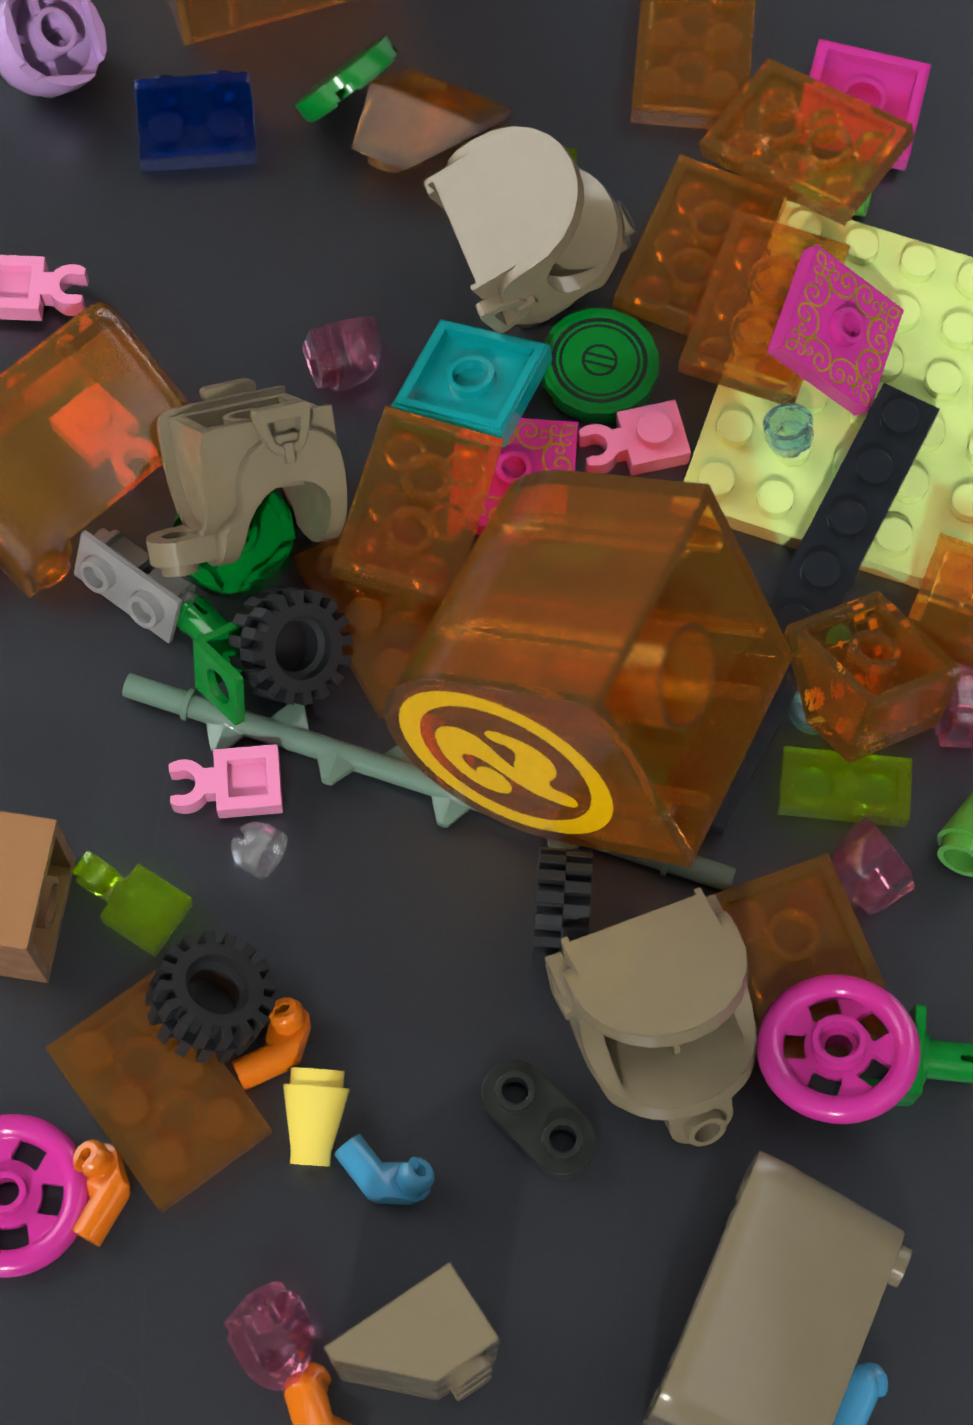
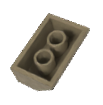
[324,1263,499,1402]

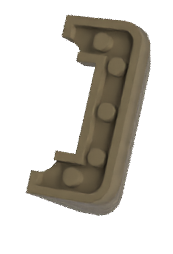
[643,1151,912,1425]

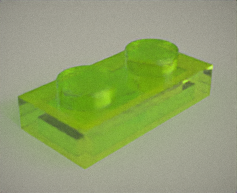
[777,746,912,827]

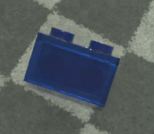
[133,70,258,173]

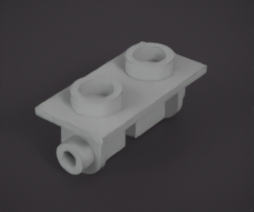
[74,528,198,644]

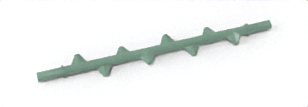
[122,673,736,893]

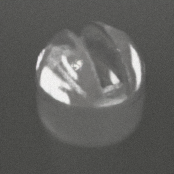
[231,821,288,879]

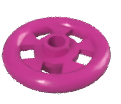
[756,974,921,1124]
[0,1114,89,1278]

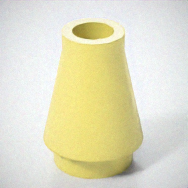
[283,1067,350,1167]

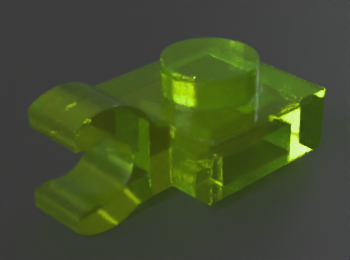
[72,851,193,957]

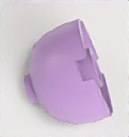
[0,0,107,98]

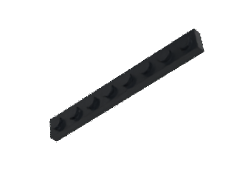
[664,383,940,837]

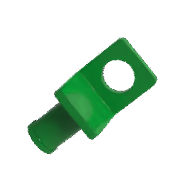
[177,596,251,725]
[835,1004,973,1107]

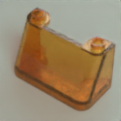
[0,302,190,598]

